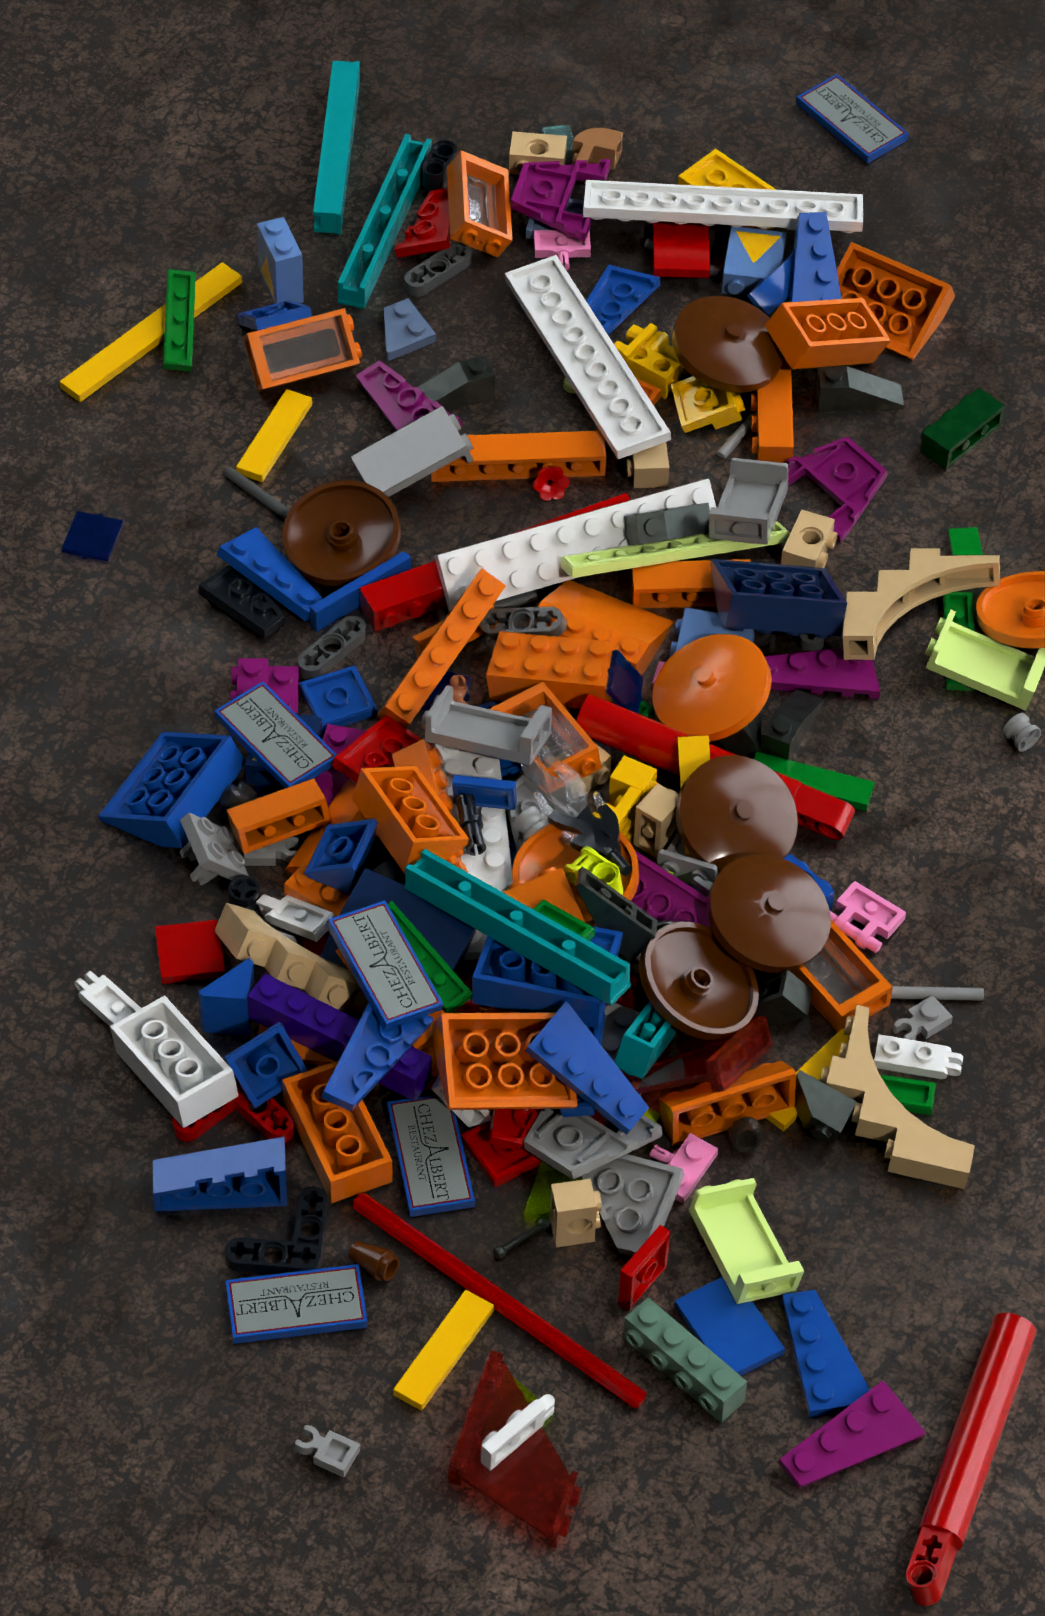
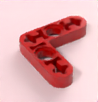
[172,1080,295,1143]

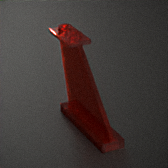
[620,1016,773,1094]
[448,1350,582,1548]

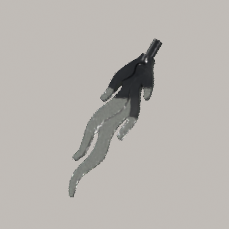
[521,745,632,876]

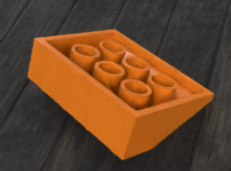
[837,242,955,361]
[528,580,675,687]
[432,1013,578,1110]

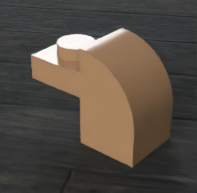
[572,128,623,184]

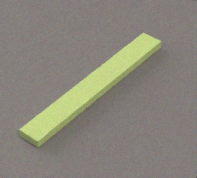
[561,521,790,578]

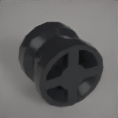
[228,875,260,912]

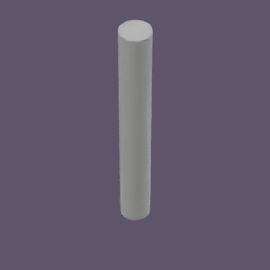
[716,411,756,459]
[891,986,984,1001]

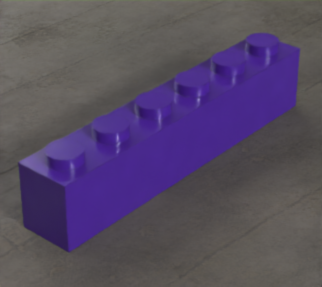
[248,974,432,1101]

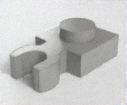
[244,837,298,866]
[893,995,953,1040]
[295,1425,360,1478]

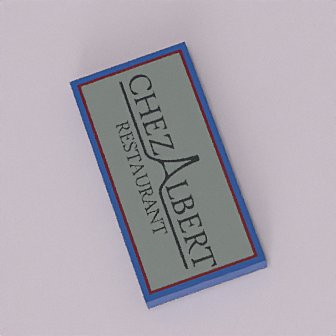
[796,74,909,164]
[214,681,337,788]
[326,900,444,1030]
[387,1094,475,1217]
[226,1264,368,1344]

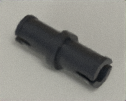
[455,794,486,856]

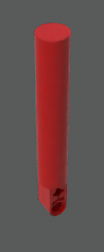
[576,694,855,840]
[906,1313,1037,1606]

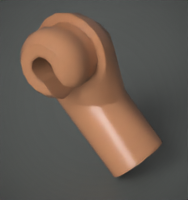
[449,675,468,704]

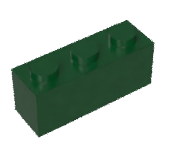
[920,387,1005,470]

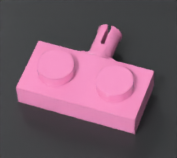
[534,229,591,270]
[650,1133,718,1204]

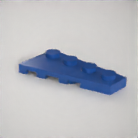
[586,265,660,335]
[321,1003,434,1112]
[781,1290,870,1418]

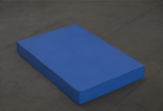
[236,300,312,331]
[674,1277,785,1376]

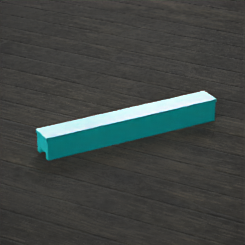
[313,61,360,235]
[338,134,432,309]
[404,849,631,1006]

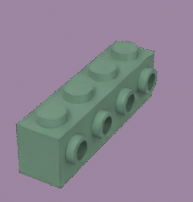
[623,1297,747,1423]

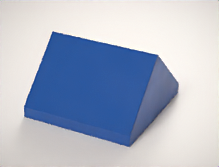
[304,819,378,894]
[198,958,255,1036]
[224,1022,308,1108]

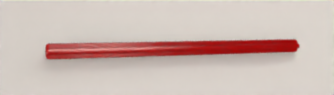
[353,1192,647,1409]

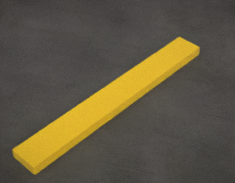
[60,262,242,402]

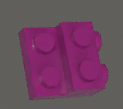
[230,658,299,714]

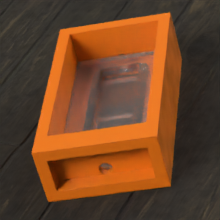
[447,150,513,258]
[242,308,362,392]
[490,682,602,796]
[791,919,893,1032]

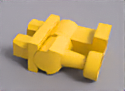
[614,323,689,399]

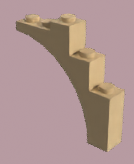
[843,548,1000,660]
[215,903,369,1014]
[820,1005,975,1189]

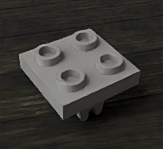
[180,813,249,885]

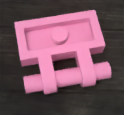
[830,881,906,953]

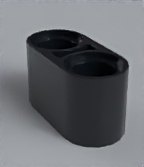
[422,140,457,193]

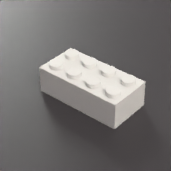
[110,995,239,1128]

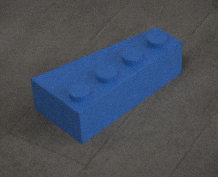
[153,1137,287,1211]

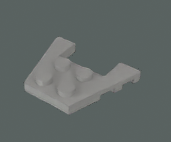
[524,1109,663,1180]

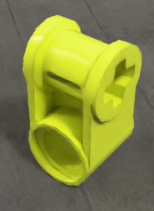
[563,846,624,895]

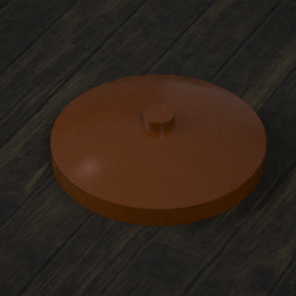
[672,296,784,393]
[282,480,401,586]
[676,755,798,874]
[706,854,831,973]
[639,922,759,1040]

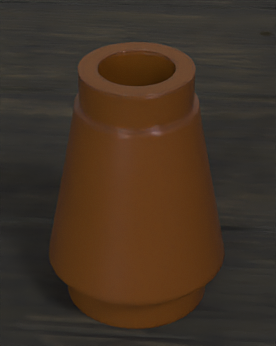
[348,1241,400,1281]

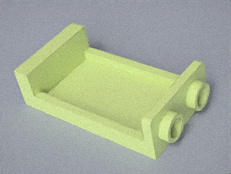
[925,610,1045,711]
[689,1178,804,1304]

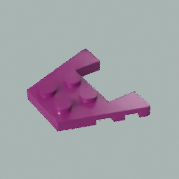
[510,159,611,241]
[787,436,887,543]

